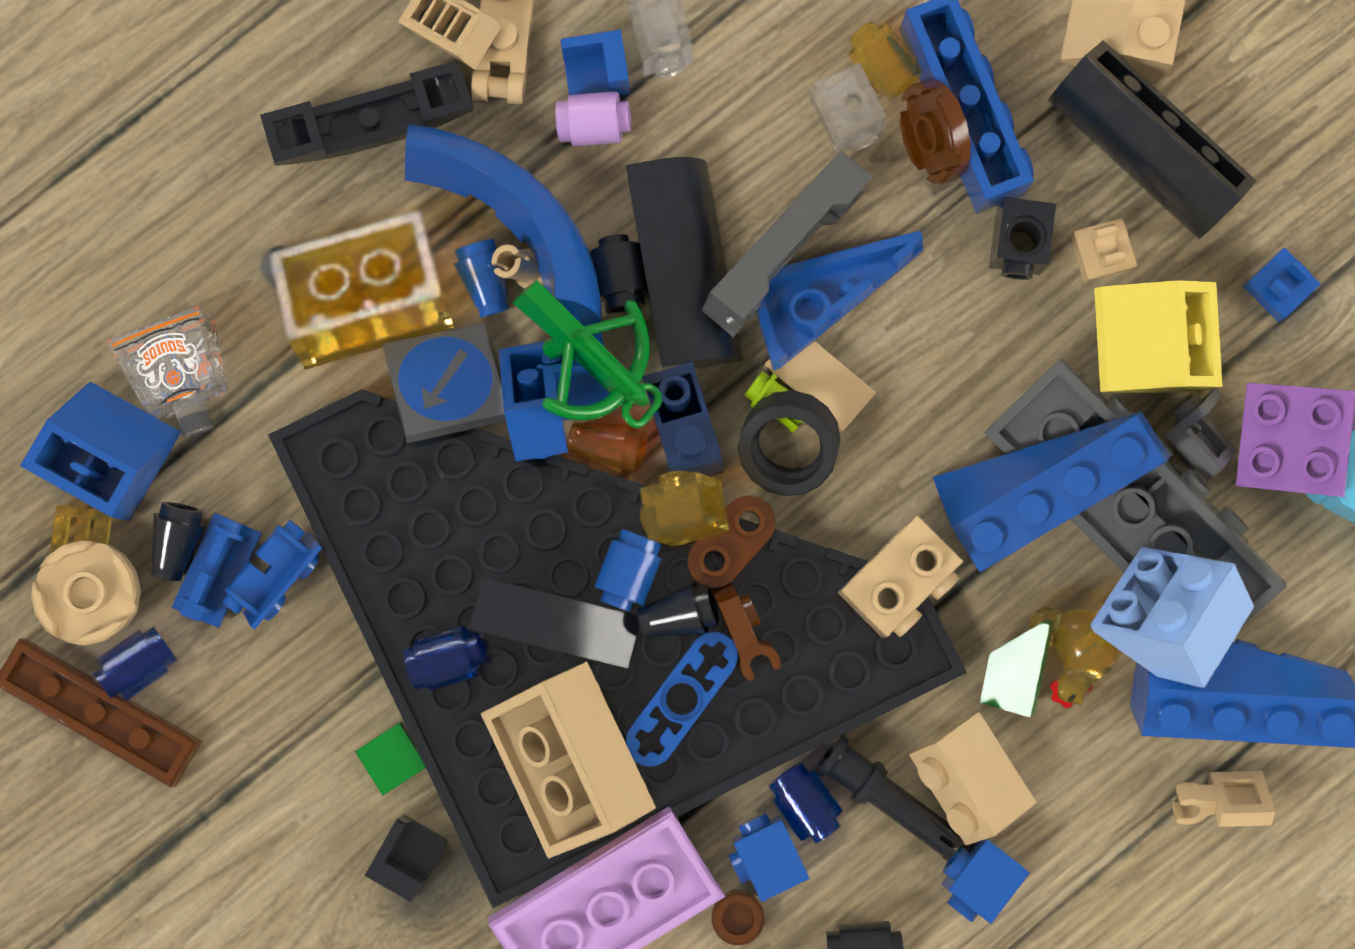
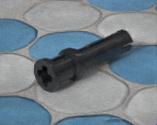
[815,735,963,861]

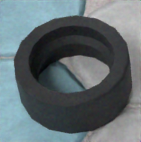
[738,390,841,496]

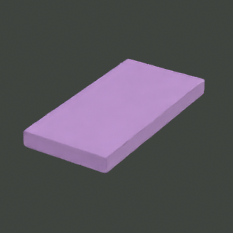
[488,806,725,949]

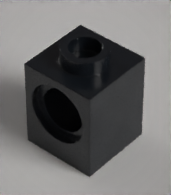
[989,197,1056,280]

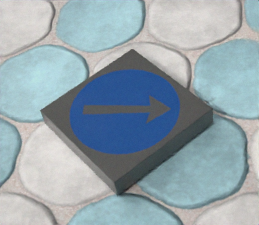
[383,323,506,443]

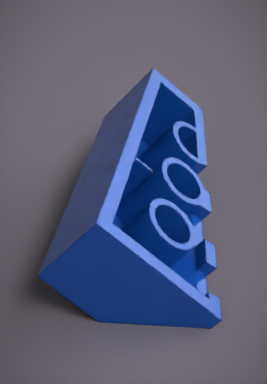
[933,412,1170,572]
[1130,639,1355,748]

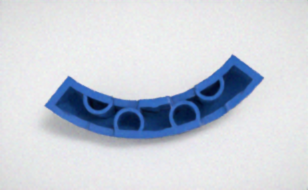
[404,124,602,326]

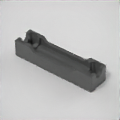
[702,151,872,337]

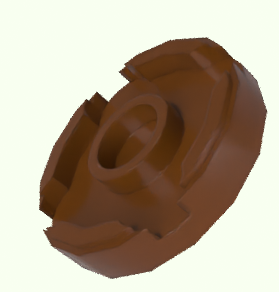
[900,79,970,184]

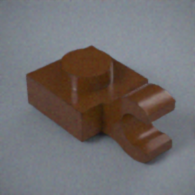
[712,583,781,681]

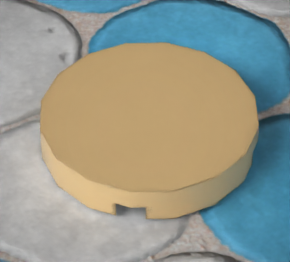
[31,540,141,646]

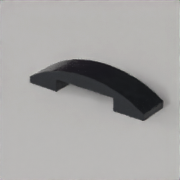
[260,60,474,166]

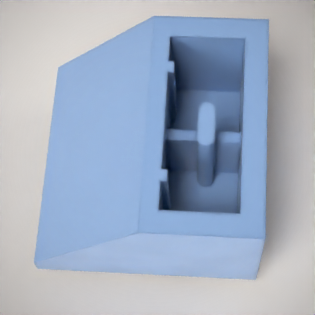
[1090,547,1254,688]

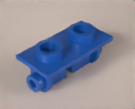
[171,512,262,628]
[222,520,322,630]

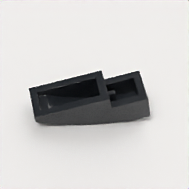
[469,577,639,668]

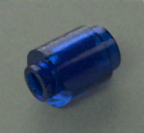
[403,625,487,691]
[93,626,177,701]
[768,761,843,844]

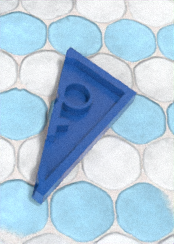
[756,231,923,370]

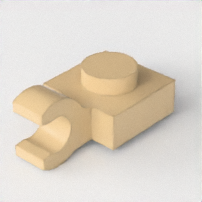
[1172,771,1275,827]

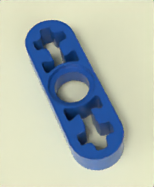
[626,632,738,767]

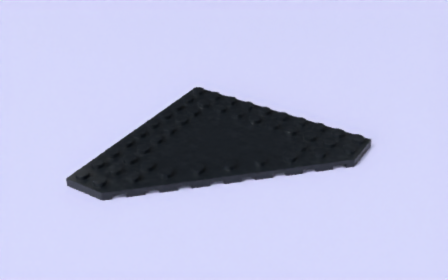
[268,389,967,908]

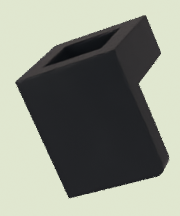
[364,814,448,902]

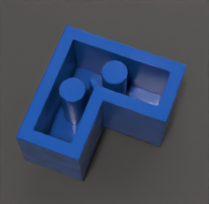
[499,332,615,462]

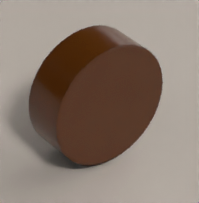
[711,889,764,945]

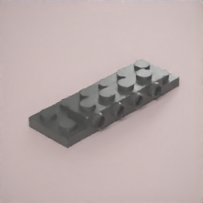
[984,358,1287,625]

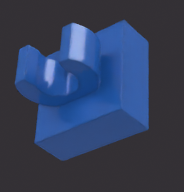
[1243,247,1321,322]

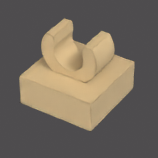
[1070,218,1138,284]

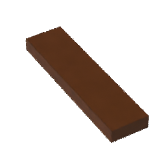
[0,638,202,788]

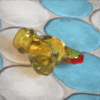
[1028,597,1117,709]

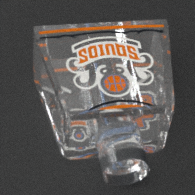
[107,305,227,438]

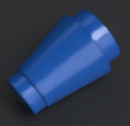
[454,239,510,318]

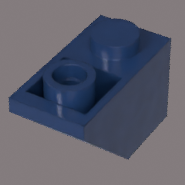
[643,362,724,488]

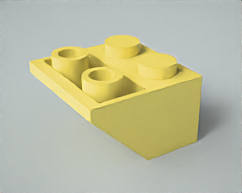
[1094,280,1223,393]

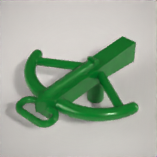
[512,280,662,428]

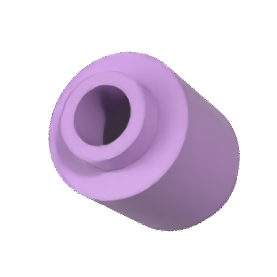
[556,91,631,147]

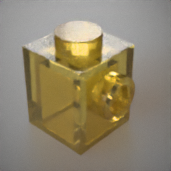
[640,471,729,547]

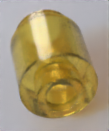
[847,21,921,100]

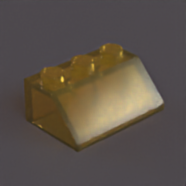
[270,211,454,370]

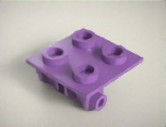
[1236,383,1355,497]

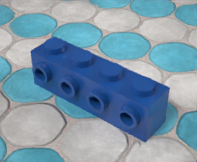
[899,0,1034,214]

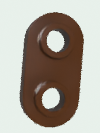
[688,496,775,589]

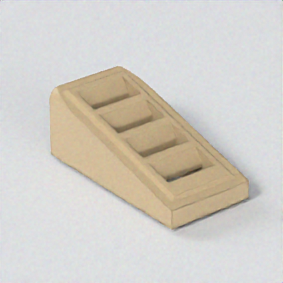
[398,0,502,70]

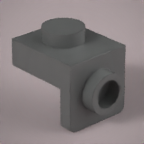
[1164,388,1237,481]

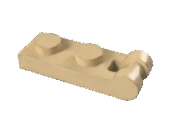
[471,0,534,105]

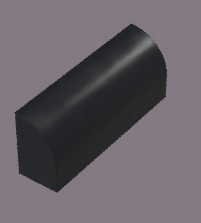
[1048,40,1257,239]
[626,157,743,370]

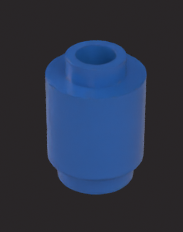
[594,529,661,612]

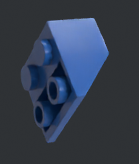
[20,381,181,521]

